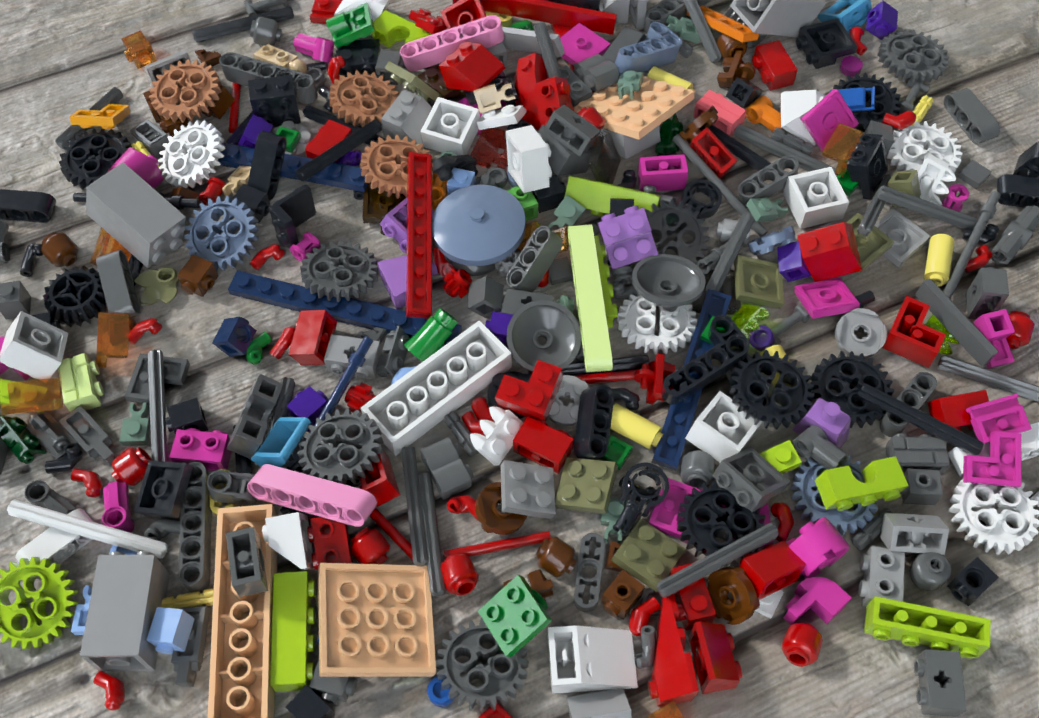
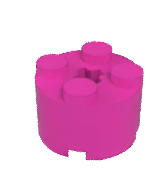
[107,147,164,189]
[786,517,850,579]

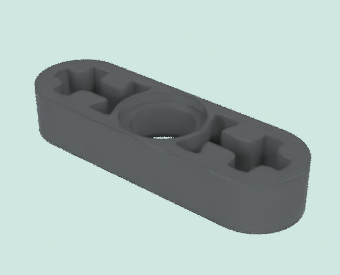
[574,533,605,612]

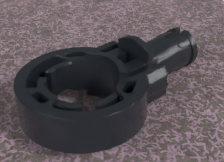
[670,179,722,234]
[613,462,669,536]

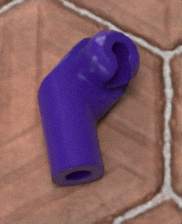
[336,150,362,166]

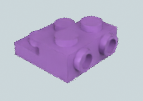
[380,198,434,254]
[598,206,658,270]

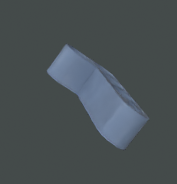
[614,22,682,76]

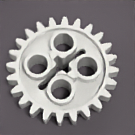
[158,120,225,189]
[887,121,962,173]
[617,293,697,355]
[949,479,1039,555]

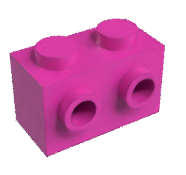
[637,154,688,192]
[169,428,232,472]

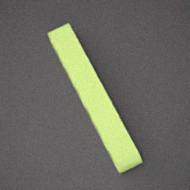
[568,224,613,373]

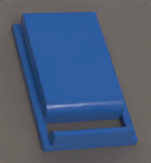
[830,86,875,112]

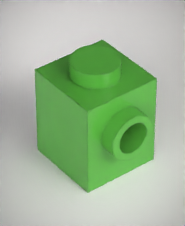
[507,186,538,222]

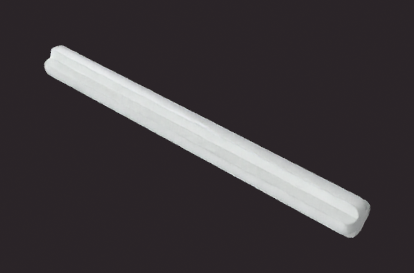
[7,500,168,559]

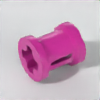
[942,184,969,212]
[290,232,321,262]

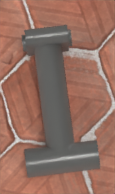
[244,0,289,16]
[900,79,930,114]
[763,304,810,346]

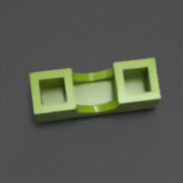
[372,10,433,48]
[814,456,909,511]

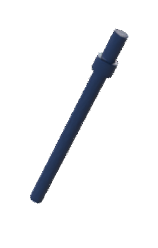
[300,336,373,450]

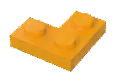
[70,104,131,129]

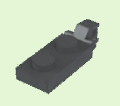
[59,405,116,466]
[171,606,210,688]

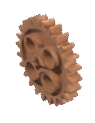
[149,59,222,123]
[329,71,399,127]
[360,135,434,199]

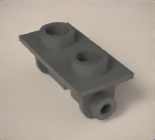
[376,326,410,377]
[27,411,78,460]

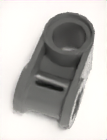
[207,470,257,506]

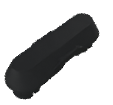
[433,154,478,181]

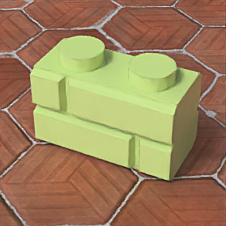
[58,353,104,412]

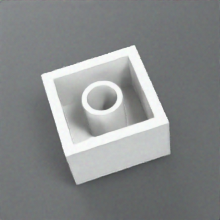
[420,97,480,156]
[506,125,552,193]
[783,167,849,229]
[0,311,68,383]
[685,391,762,463]

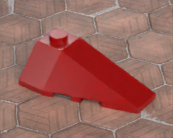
[514,53,549,130]
[648,593,699,707]

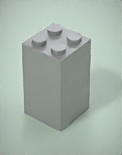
[730,0,826,37]
[86,162,186,268]
[80,551,170,671]

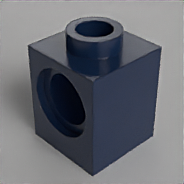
[212,317,257,357]

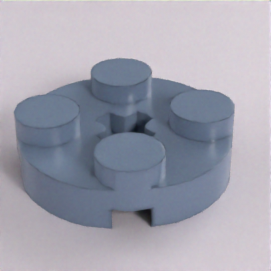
[747,226,796,255]

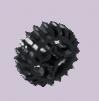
[43,265,107,327]

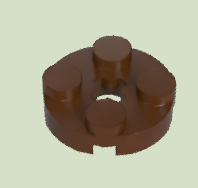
[679,105,719,143]
[475,482,527,535]
[707,567,760,625]

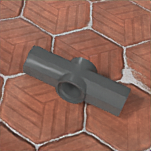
[992,205,1039,265]

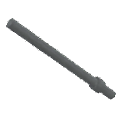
[673,134,768,237]
[943,191,1001,299]

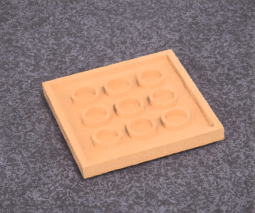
[574,76,695,140]
[318,563,436,677]

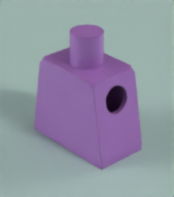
[377,255,438,309]
[792,398,851,448]

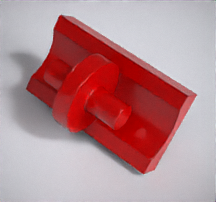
[634,353,675,405]

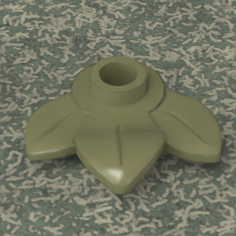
[134,266,179,305]

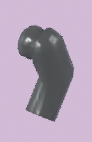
[612,282,638,300]

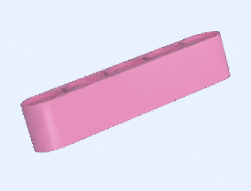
[400,15,505,72]
[247,464,377,527]

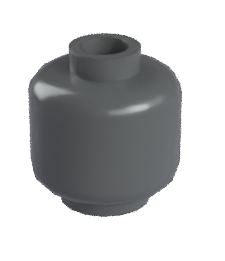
[250,17,282,46]
[681,450,715,489]
[909,552,951,591]

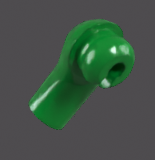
[509,20,534,31]
[246,331,272,365]

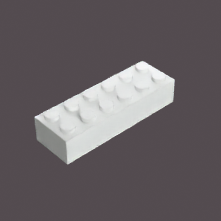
[361,321,512,456]

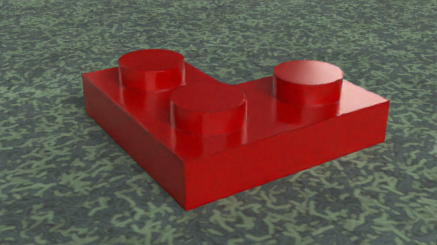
[409,8,447,34]

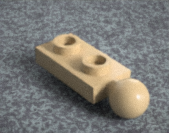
[253,44,307,73]

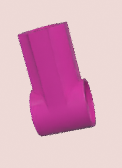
[293,33,334,63]
[102,481,135,533]

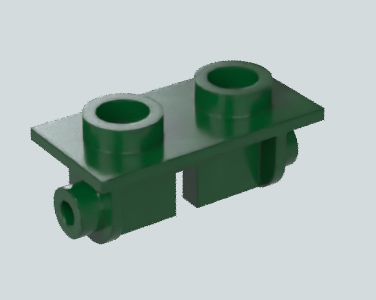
[655,113,683,156]
[0,415,46,464]

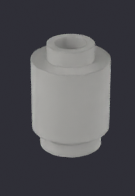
[716,218,751,244]

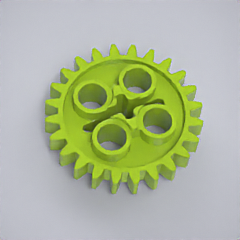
[0,557,79,649]

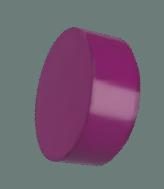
[840,56,863,77]

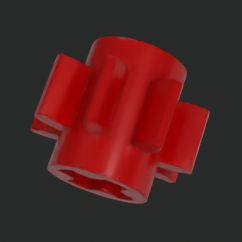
[443,268,472,299]
[345,382,376,414]

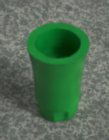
[404,308,458,362]

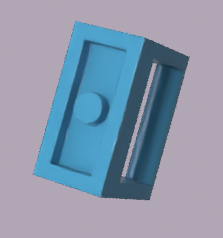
[818,0,872,33]
[250,417,311,467]

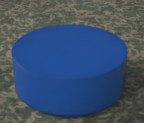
[427,677,455,707]

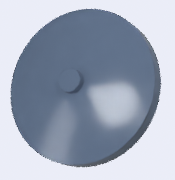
[432,185,526,266]

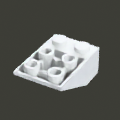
[548,626,638,694]

